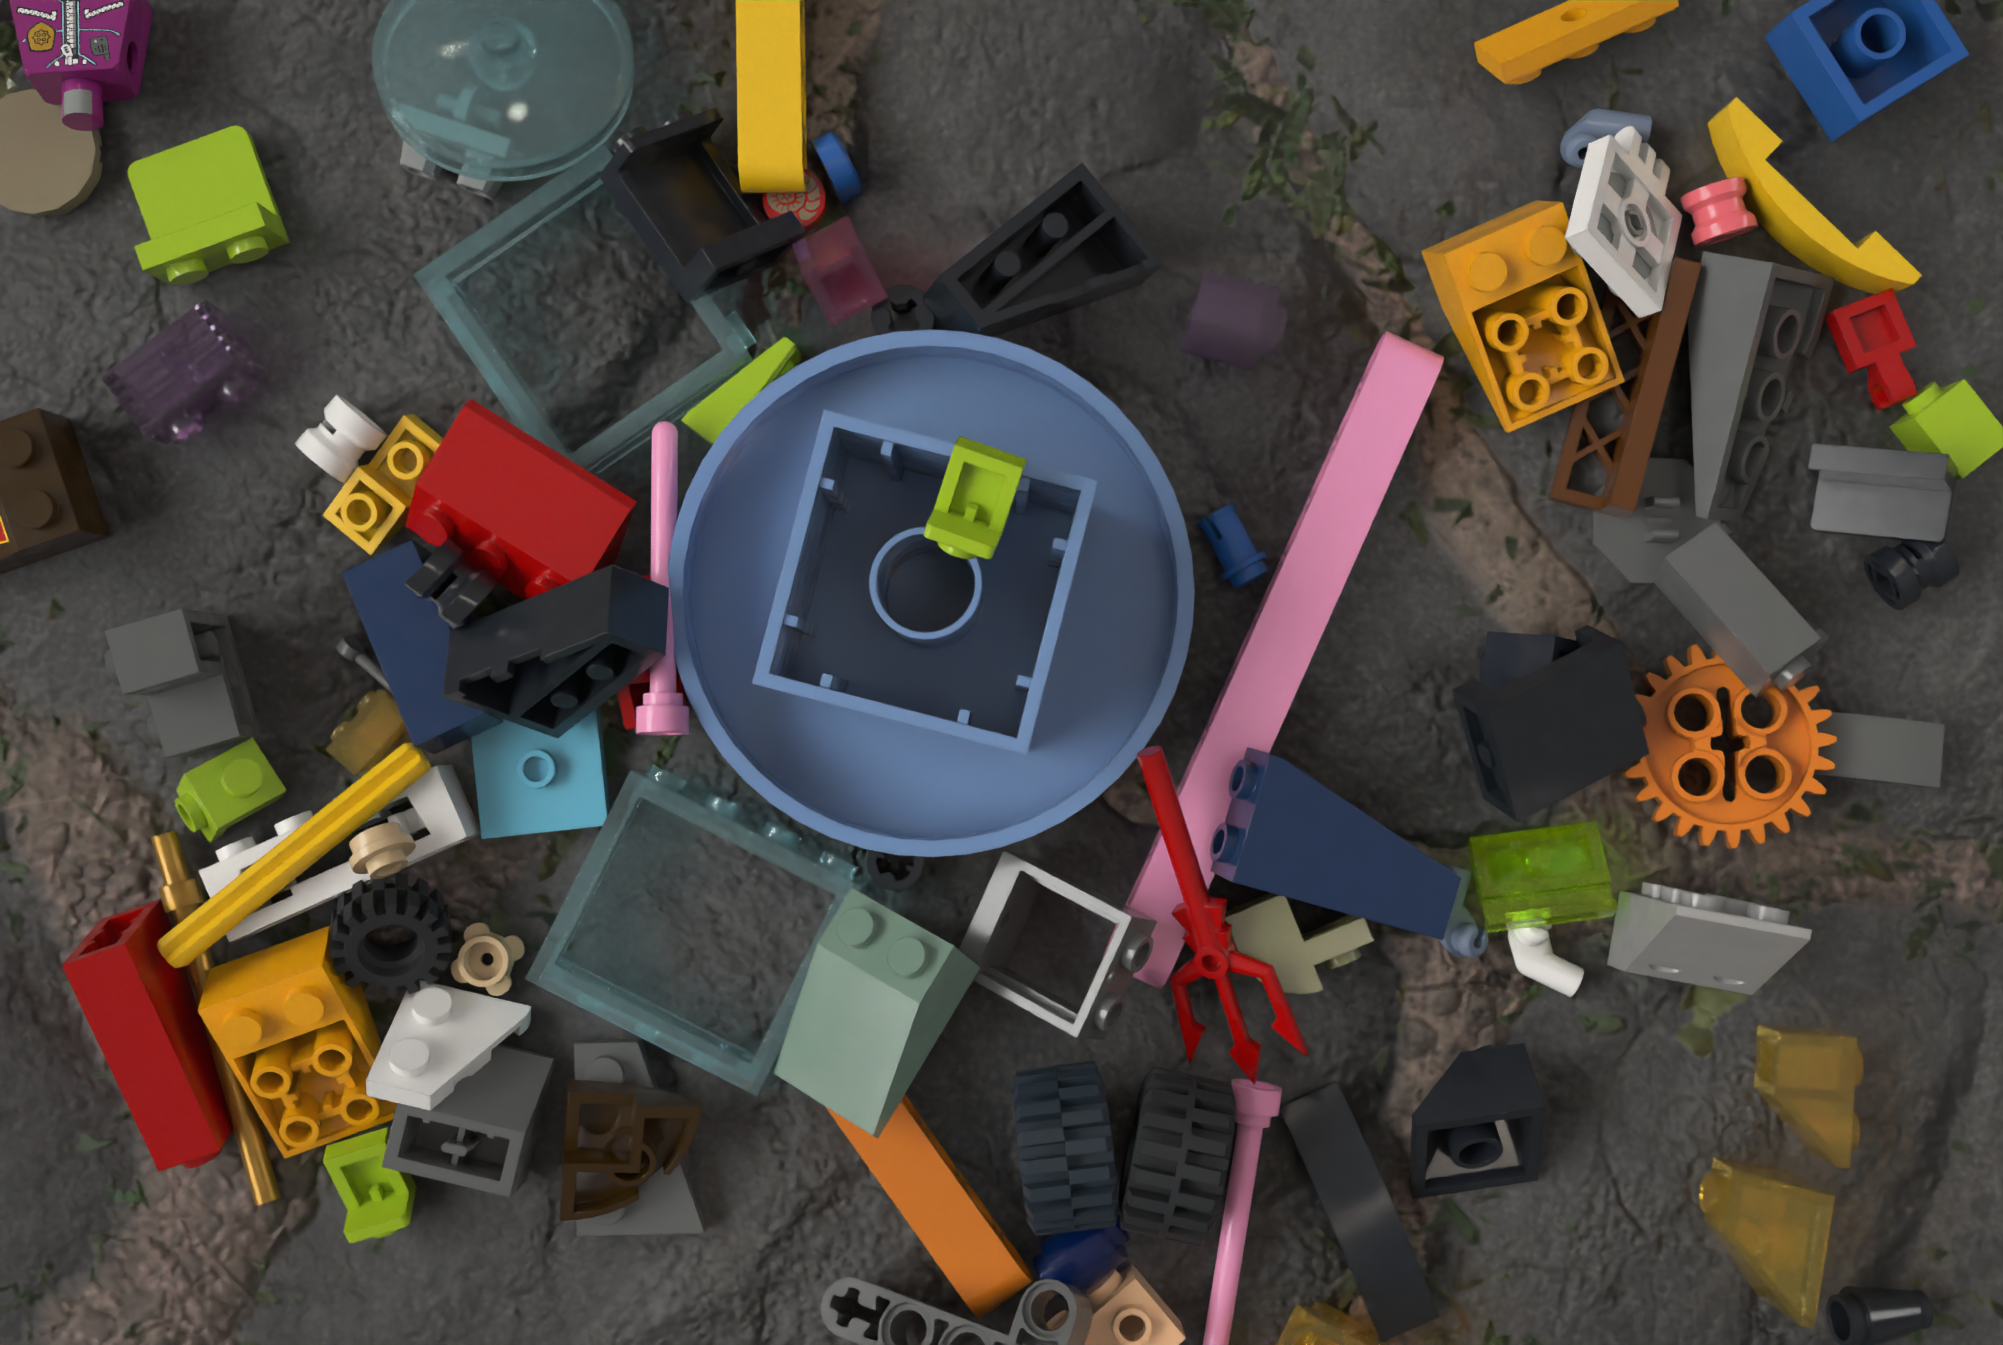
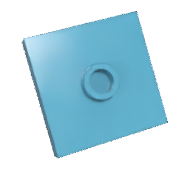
[471,706,612,839]

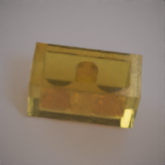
[326,690,407,776]

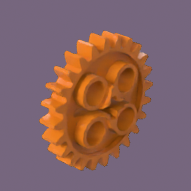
[1622,644,1837,849]

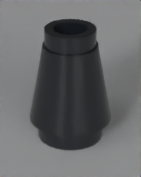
[1826,1286,1933,1345]

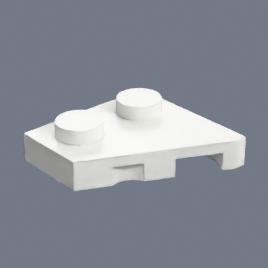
[366,980,531,1111]

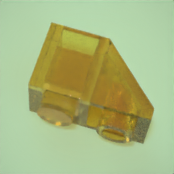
[1754,1025,1864,1168]

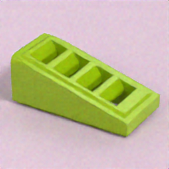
[681,337,802,445]

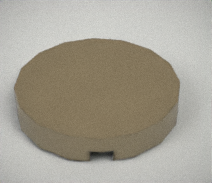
[0,89,103,218]

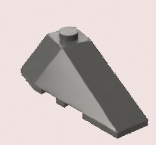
[1688,251,1835,522]

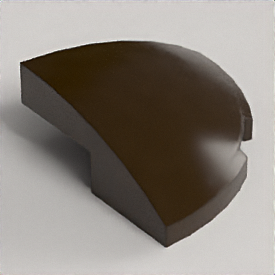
[559,1080,702,1221]

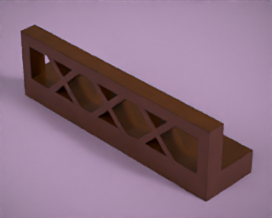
[1548,257,1702,519]

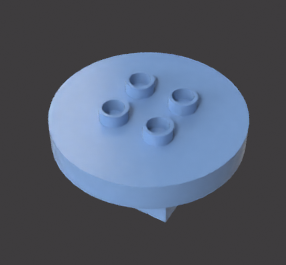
[668,329,1195,857]

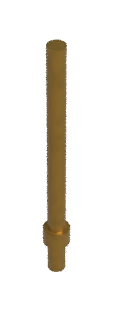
[151,830,281,1206]

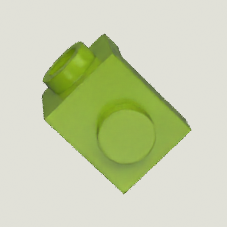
[923,436,1027,559]
[175,737,287,843]
[323,1127,416,1243]

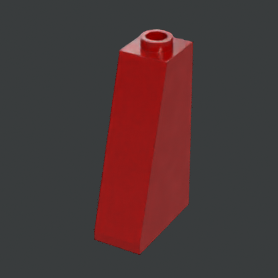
[62,899,233,1171]

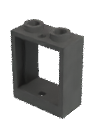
[959,850,1157,1040]

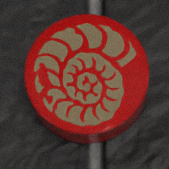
[762,168,827,233]

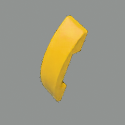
[1708,97,1922,294]

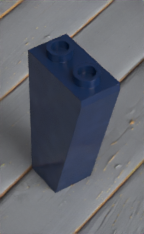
[1210,747,1461,940]

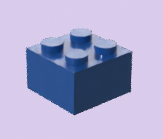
[1764,0,1969,143]

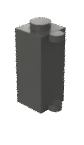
[1654,522,1830,698]

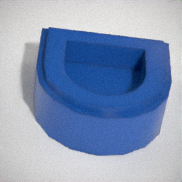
[810,130,862,204]

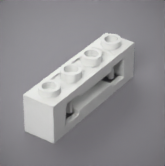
[199,765,481,942]

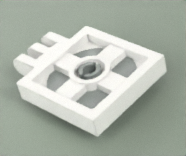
[1565,126,1682,318]

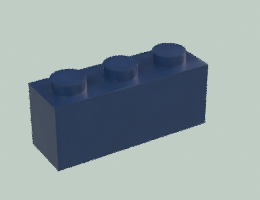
[342,540,504,755]

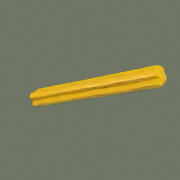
[157,743,431,968]

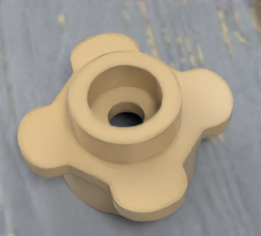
[451,922,525,996]

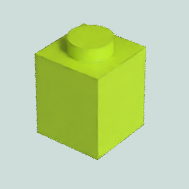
[1889,379,2003,481]

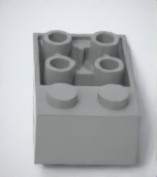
[1607,882,1812,995]

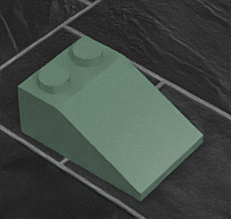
[773,888,980,1139]

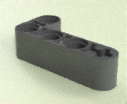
[820,1277,1093,1345]

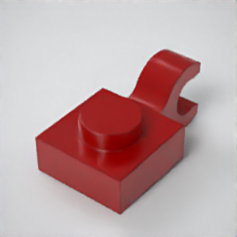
[1824,288,1917,411]

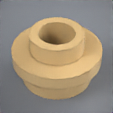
[349,822,416,879]

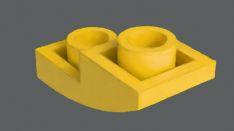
[322,414,444,556]

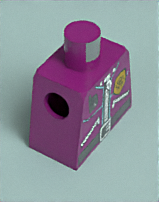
[9,0,152,131]

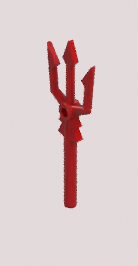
[1136,746,1309,1085]

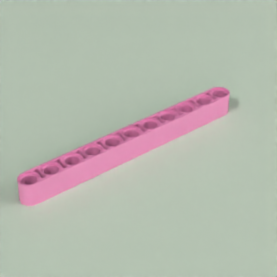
[1104,331,1444,989]

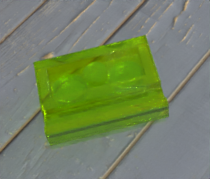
[1466,821,1618,933]

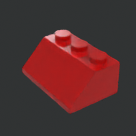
[405,399,637,600]

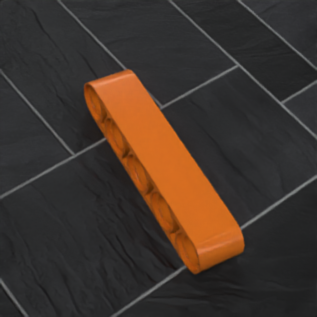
[825,1094,1034,1319]

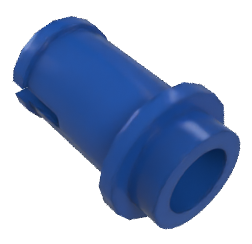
[1197,504,1269,590]

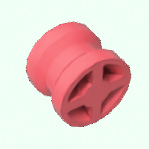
[1680,176,1758,247]

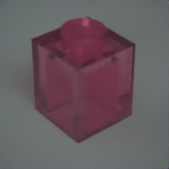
[792,215,888,327]

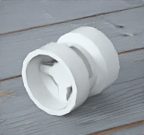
[295,395,388,484]

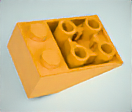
[1421,200,1625,433]
[197,925,397,1159]

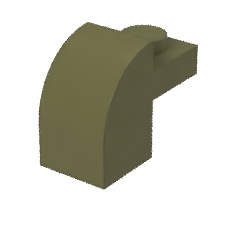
[1224,892,1374,995]

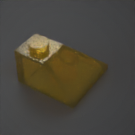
[1699,1157,1835,1329]

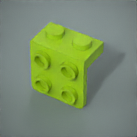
[128,125,290,286]

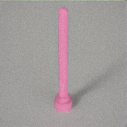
[636,421,690,736]
[1203,1079,1282,1345]

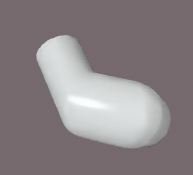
[1507,909,1584,997]

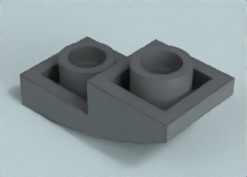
[1811,710,1945,789]

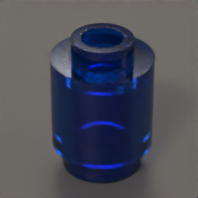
[1032,1218,1130,1300]

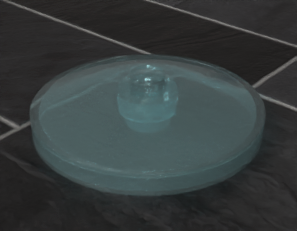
[372,0,635,181]

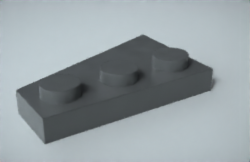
[574,1039,708,1236]

